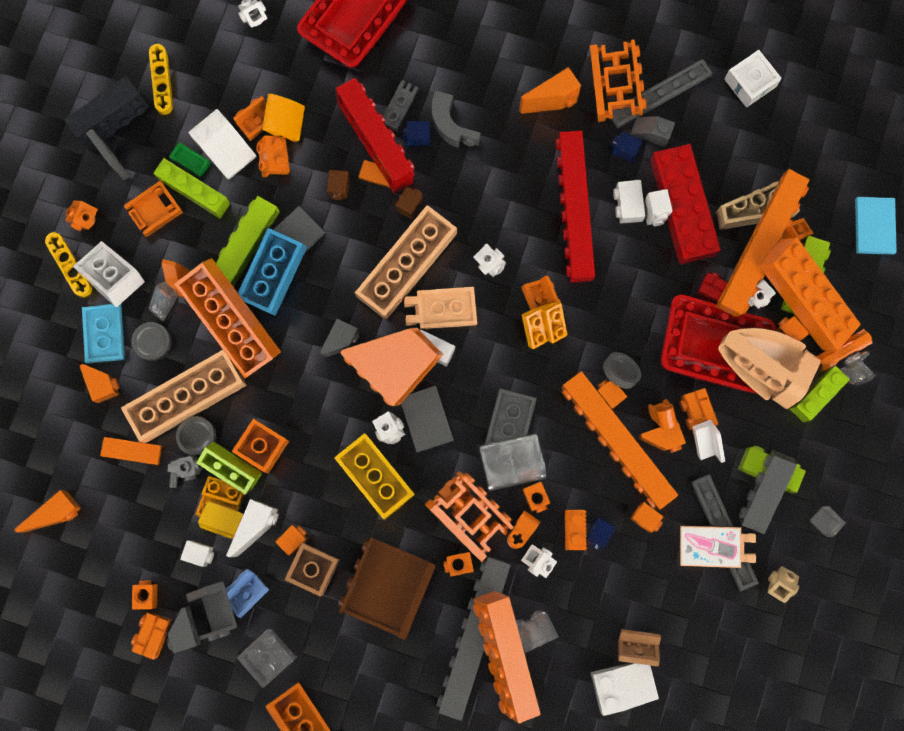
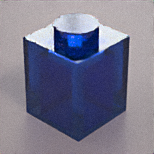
[403,121,430,146]
[611,131,643,163]
[586,518,616,550]

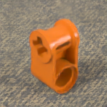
[648,399,677,429]
[507,511,540,549]

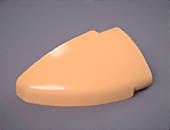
[718,328,821,409]

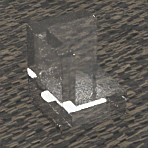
[810,506,846,537]

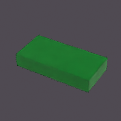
[169,142,211,178]

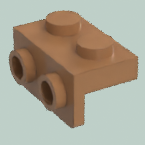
[618,629,661,666]

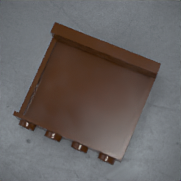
[338,537,436,640]

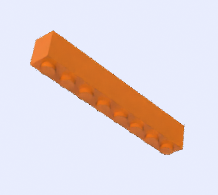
[716,169,810,317]
[562,371,678,510]

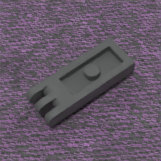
[383,80,419,131]

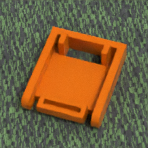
[124,181,183,237]

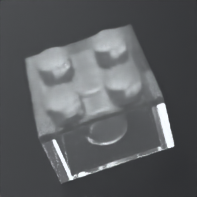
[237,628,297,688]

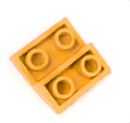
[262,94,305,142]
[522,302,567,349]
[195,476,244,517]

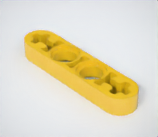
[149,44,173,115]
[45,232,92,298]

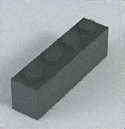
[739,450,797,534]

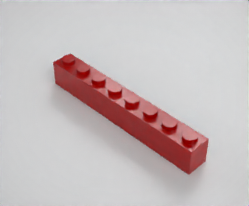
[555,131,595,282]

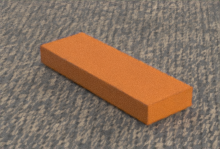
[100,437,163,465]

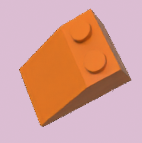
[519,67,581,114]

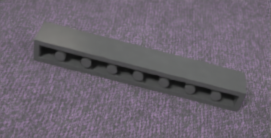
[436,557,511,721]

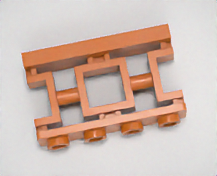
[590,39,646,122]
[425,471,514,562]

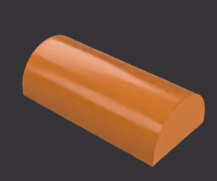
[265,682,330,731]

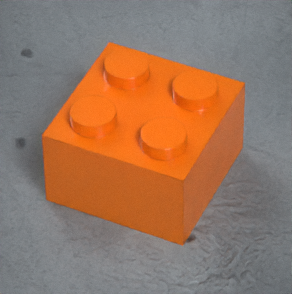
[232,419,289,474]

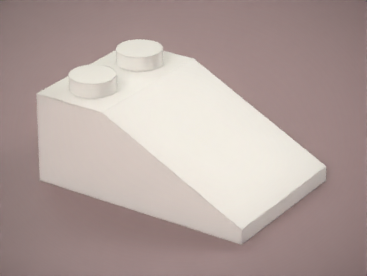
[188,109,257,180]
[73,241,145,307]
[226,499,279,557]
[591,663,659,716]

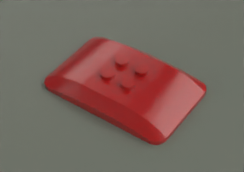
[297,0,407,67]
[661,295,776,394]

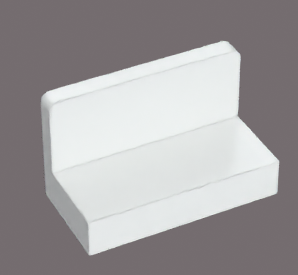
[692,420,725,463]

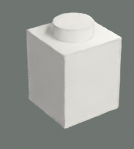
[180,540,214,567]

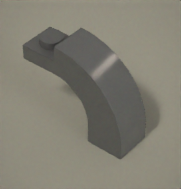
[432,91,481,148]

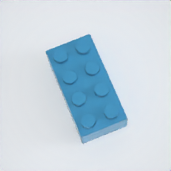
[238,228,307,316]

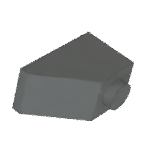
[630,116,675,147]
[320,319,360,357]
[167,606,201,654]

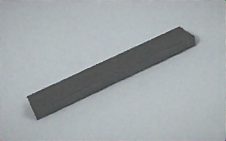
[612,59,713,129]
[691,474,759,591]

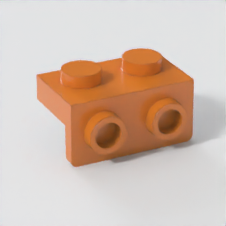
[233,96,267,141]
[257,136,290,177]
[521,275,561,310]

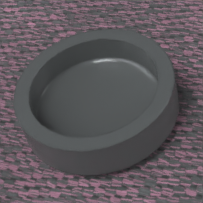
[131,322,172,361]
[603,352,641,389]
[176,416,216,456]

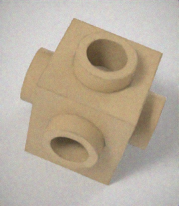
[767,566,799,603]

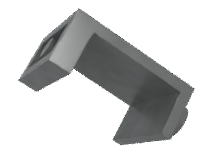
[186,581,237,642]

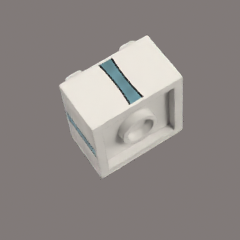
[724,50,782,108]

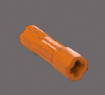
[816,329,873,372]

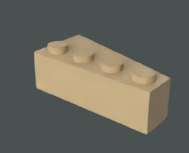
[716,181,800,230]

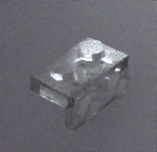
[841,351,875,386]

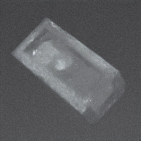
[149,281,179,321]

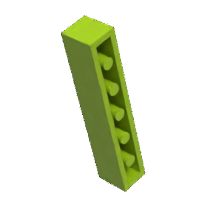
[216,196,280,287]

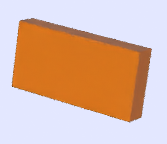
[359,160,390,188]

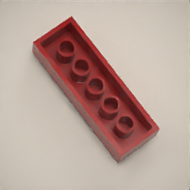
[335,78,415,194]
[650,144,721,265]

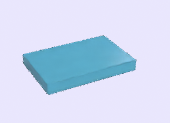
[855,197,896,254]
[82,304,125,364]

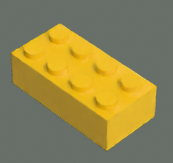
[335,433,415,520]

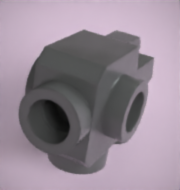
[168,455,203,488]

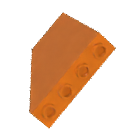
[340,328,444,406]

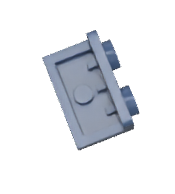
[225,569,269,618]

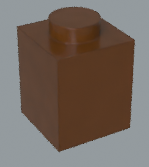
[327,170,350,201]
[395,186,423,219]

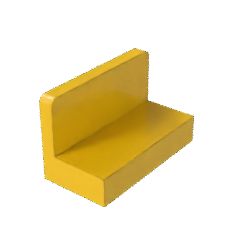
[198,501,243,540]

